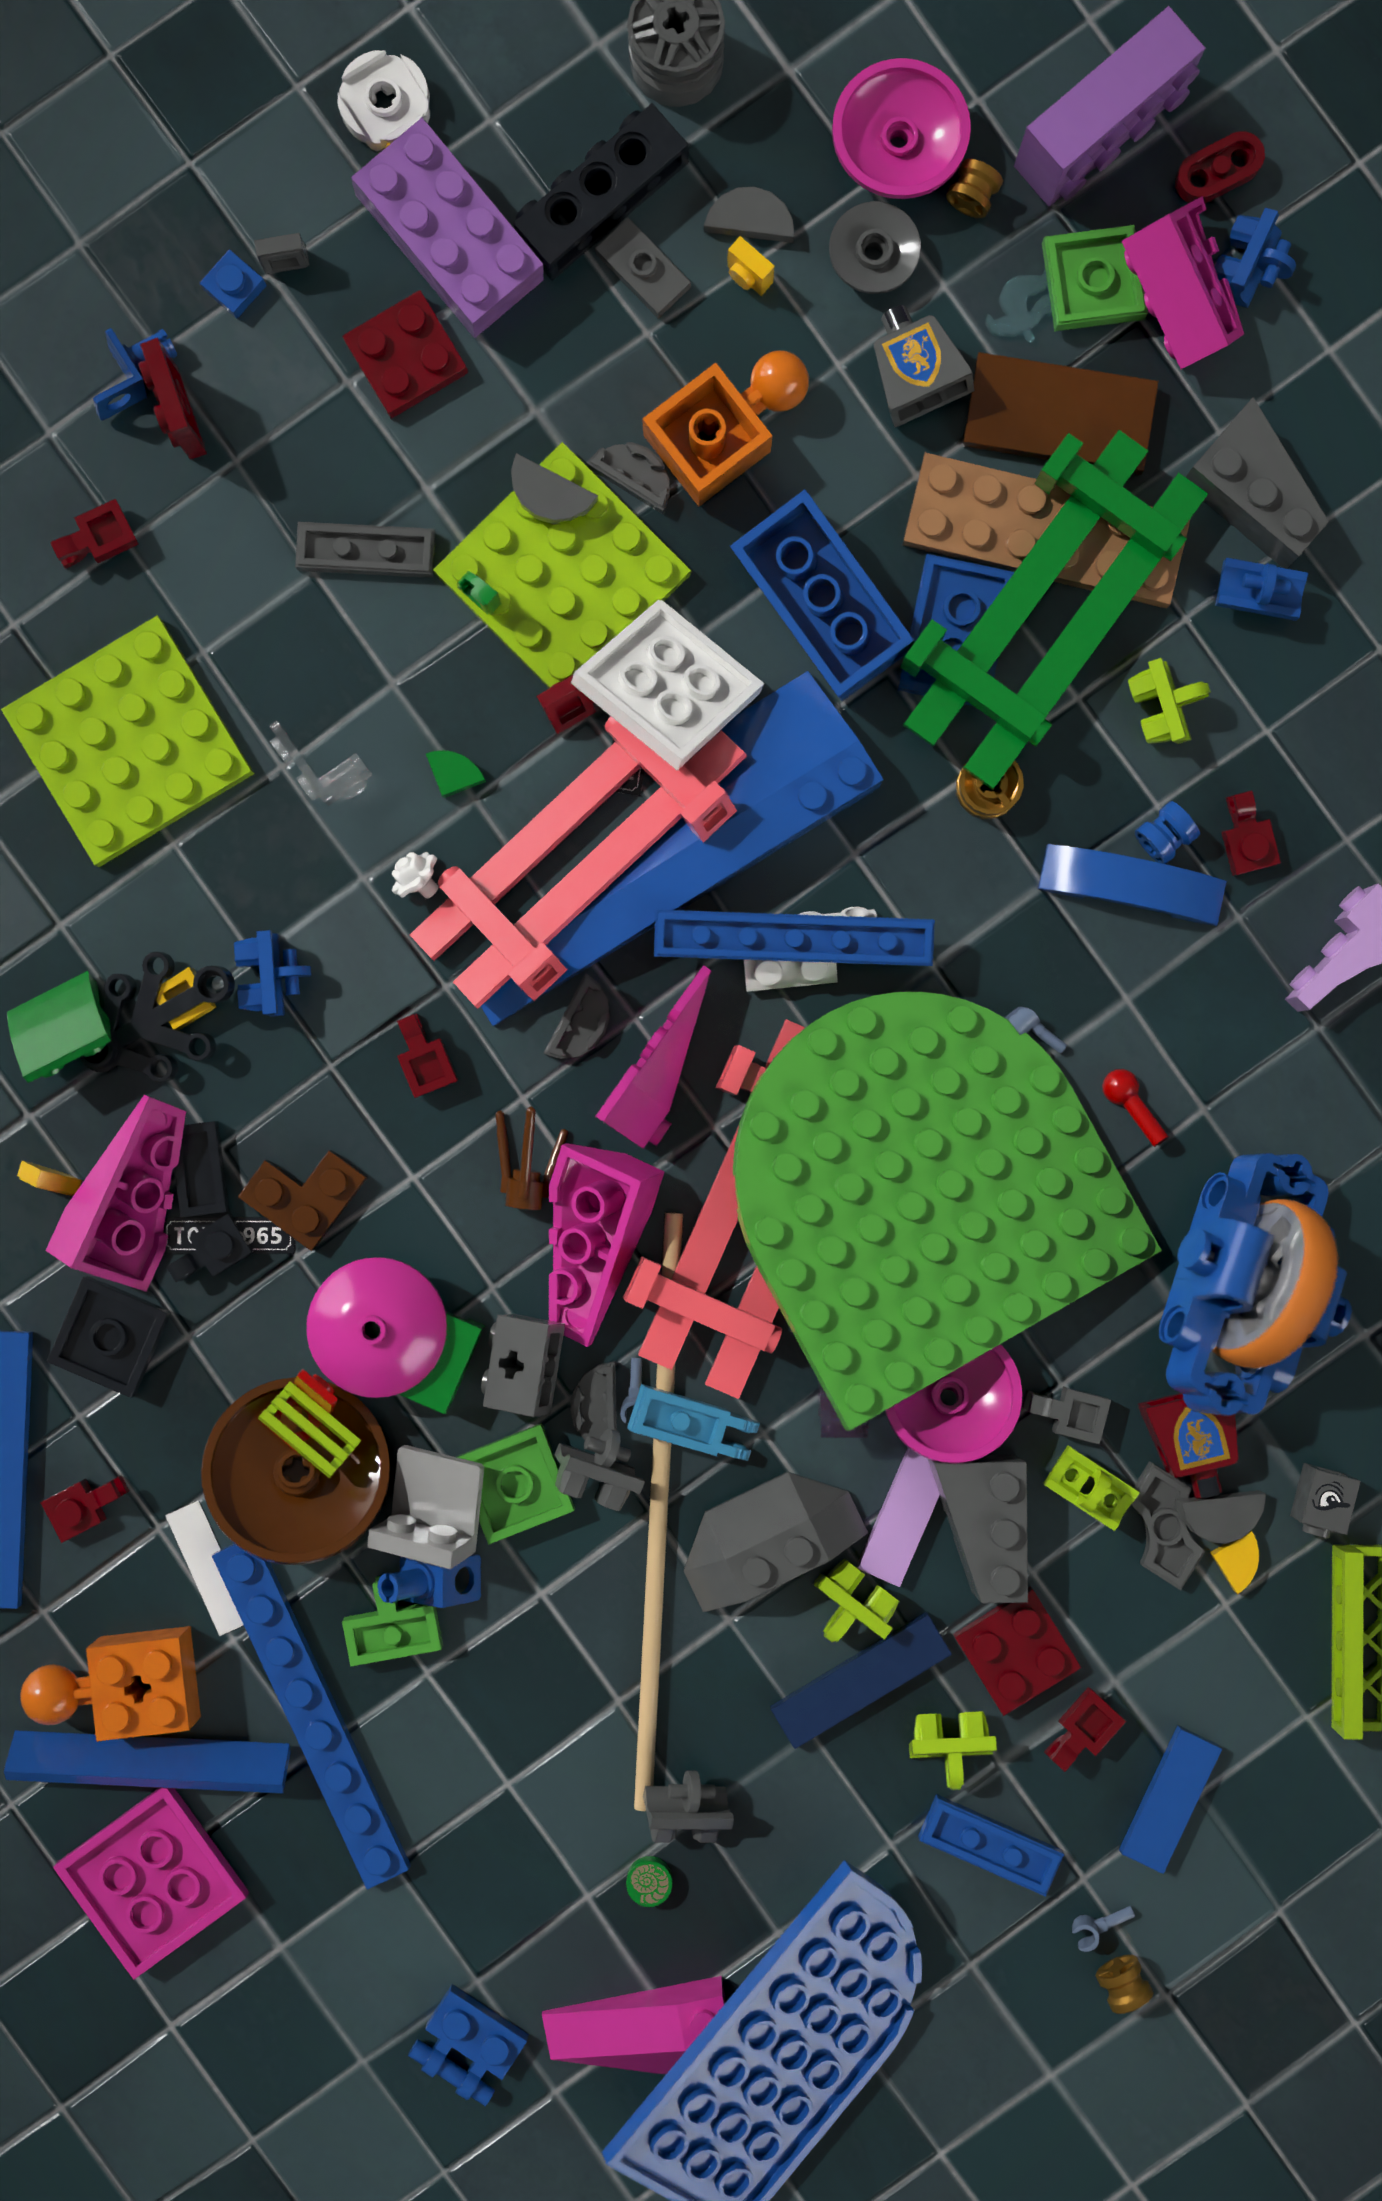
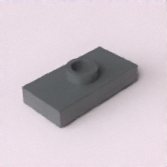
[595,217,691,319]

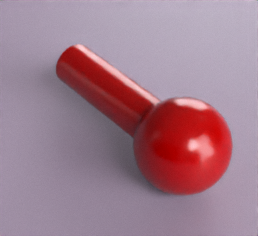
[1102,1069,1169,1147]

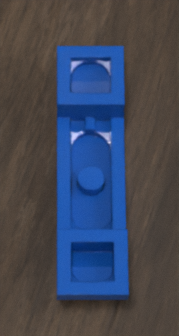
[1038,844,1226,926]

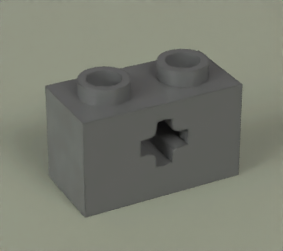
[481,1314,565,1417]

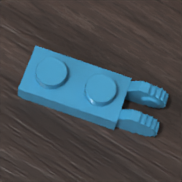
[627,1384,760,1461]

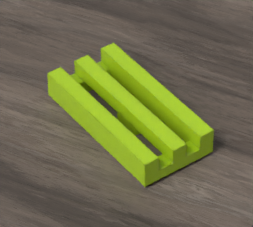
[258,1381,361,1479]

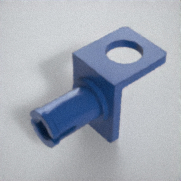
[93,328,177,421]
[377,1554,481,1608]

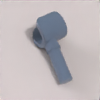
[1005,1007,1067,1053]
[620,1358,643,1424]
[1072,1906,1135,1952]

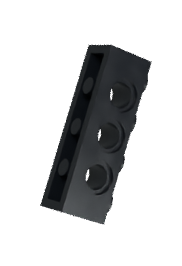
[513,103,689,281]

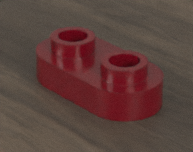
[1175,131,1265,203]

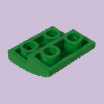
[7,971,111,1083]

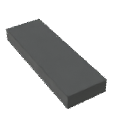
[295,522,436,578]

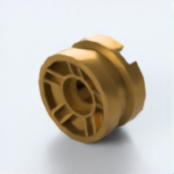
[956,760,1024,819]

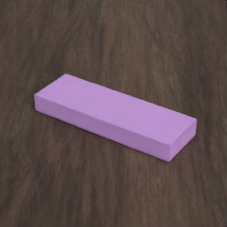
[856,1447,940,1587]

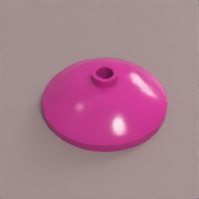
[832,58,971,199]
[306,1257,447,1398]
[885,1344,1022,1463]

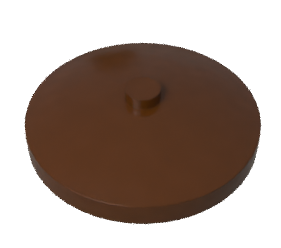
[201,1377,390,1565]

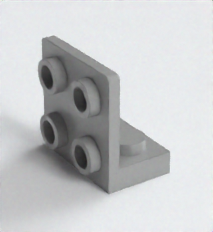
[367,1445,484,1569]

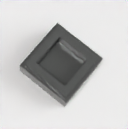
[254,233,310,274]

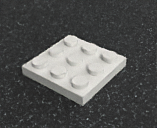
[571,600,764,770]

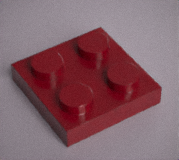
[342,290,468,419]
[139,338,207,460]
[953,1586,1081,1716]

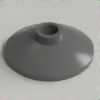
[829,201,921,294]

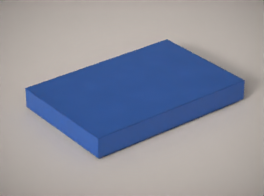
[898,554,1014,706]

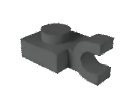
[1022,1386,1111,1444]

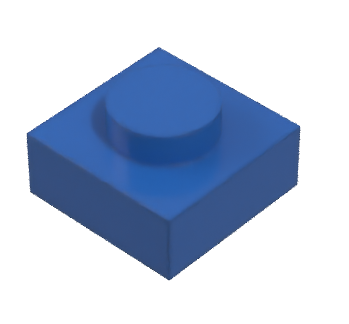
[200,249,267,319]

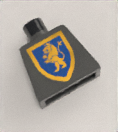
[873,305,974,428]

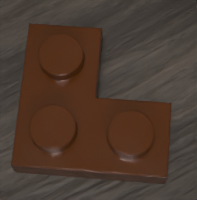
[238,1150,368,1251]

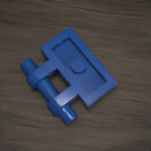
[408,1984,529,2106]

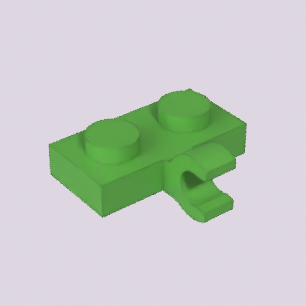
[342,1576,443,1666]

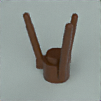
[496,1107,568,1210]

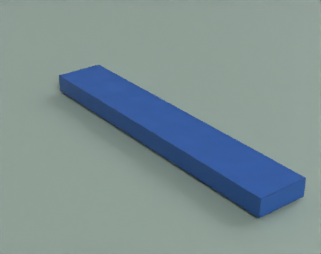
[654,910,935,966]
[0,1330,33,1609]
[4,1730,291,1793]

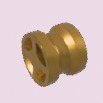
[946,159,1003,218]
[1095,1955,1153,2014]

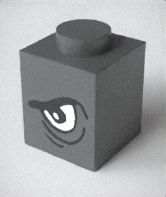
[1290,1463,1361,1538]

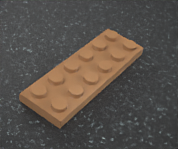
[902,453,1191,609]

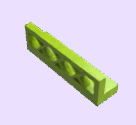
[1331,1544,1382,1739]

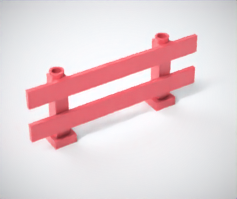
[410,716,747,1009]
[623,1019,805,1399]

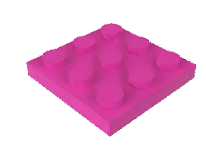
[53,1788,249,1980]

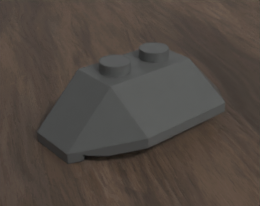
[684,1472,868,1612]

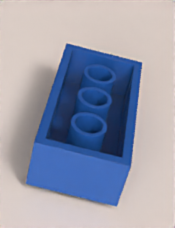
[730,489,915,702]

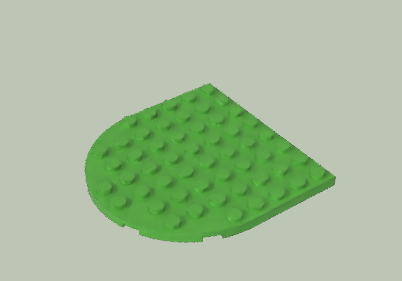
[733,992,1162,1431]

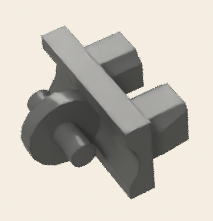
[554,1428,645,1511]
[643,1770,734,1843]

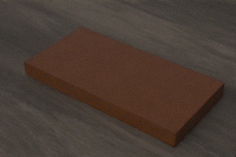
[962,352,1158,475]

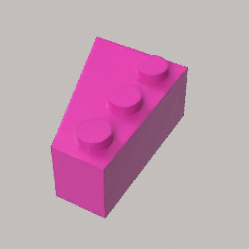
[1122,196,1244,369]

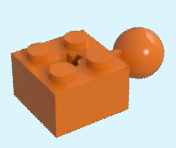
[642,350,809,507]
[20,1626,201,1742]

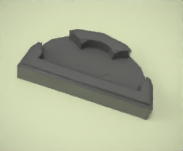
[704,187,794,243]
[586,442,670,515]
[511,453,598,524]
[543,973,610,1059]
[570,1361,617,1440]
[1175,1490,1266,1544]

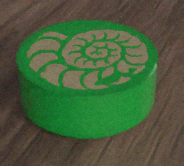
[626,1856,672,1907]

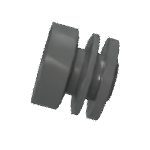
[627,0,725,107]

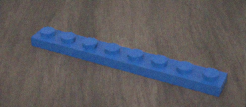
[212,1544,411,1890]

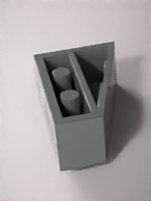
[928,1454,1028,1603]

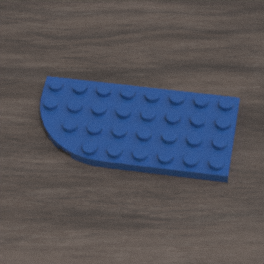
[602,1860,922,2201]

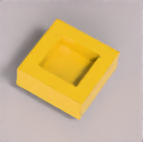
[727,236,775,296]
[156,967,217,1030]

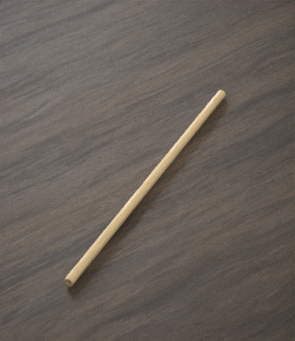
[634,1213,683,1811]

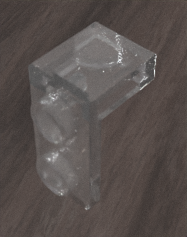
[269,720,373,806]

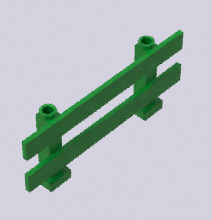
[901,430,1208,790]

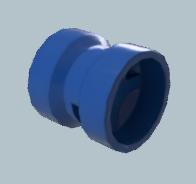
[1134,801,1200,864]

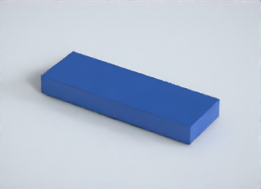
[1119,1725,1222,1874]
[918,1794,1064,1897]

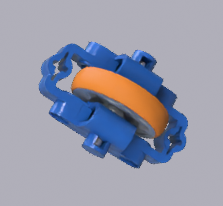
[1159,1153,1352,1416]

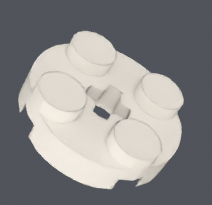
[338,50,430,151]

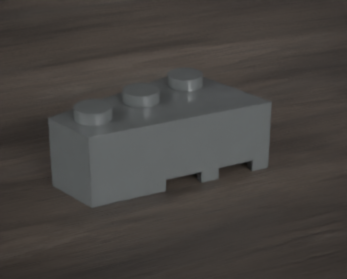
[1186,397,1329,569]

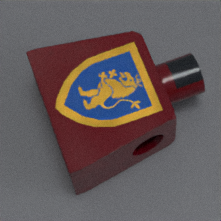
[1138,1393,1238,1498]

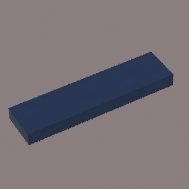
[770,1612,952,1749]

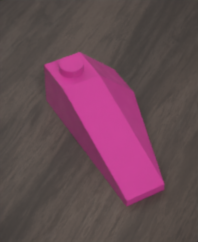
[596,965,711,1149]
[45,1095,186,1292]
[549,1143,665,1347]
[542,1976,727,2075]

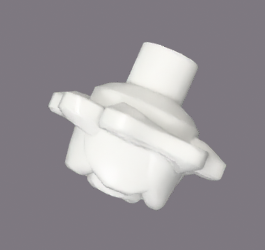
[392,852,438,898]

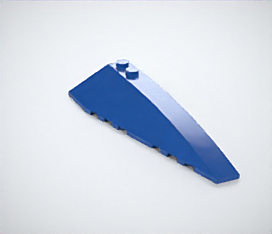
[481,671,884,1026]

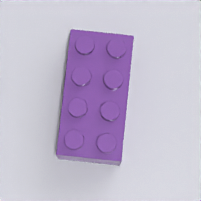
[1014,6,1205,207]
[351,118,543,339]

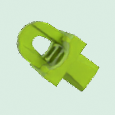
[1128,658,1211,744]
[1043,1445,1140,1531]
[813,1559,900,1642]
[909,1711,997,1790]

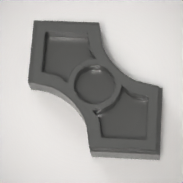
[1131,1461,1205,1590]

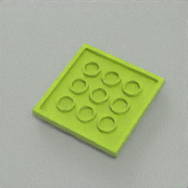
[433,442,691,688]
[1,615,254,867]

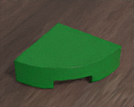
[457,571,502,615]
[426,750,486,798]

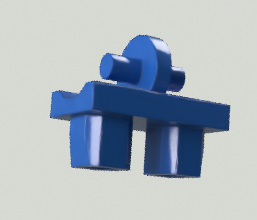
[1215,208,1296,308]
[1215,558,1308,621]
[234,930,312,1017]

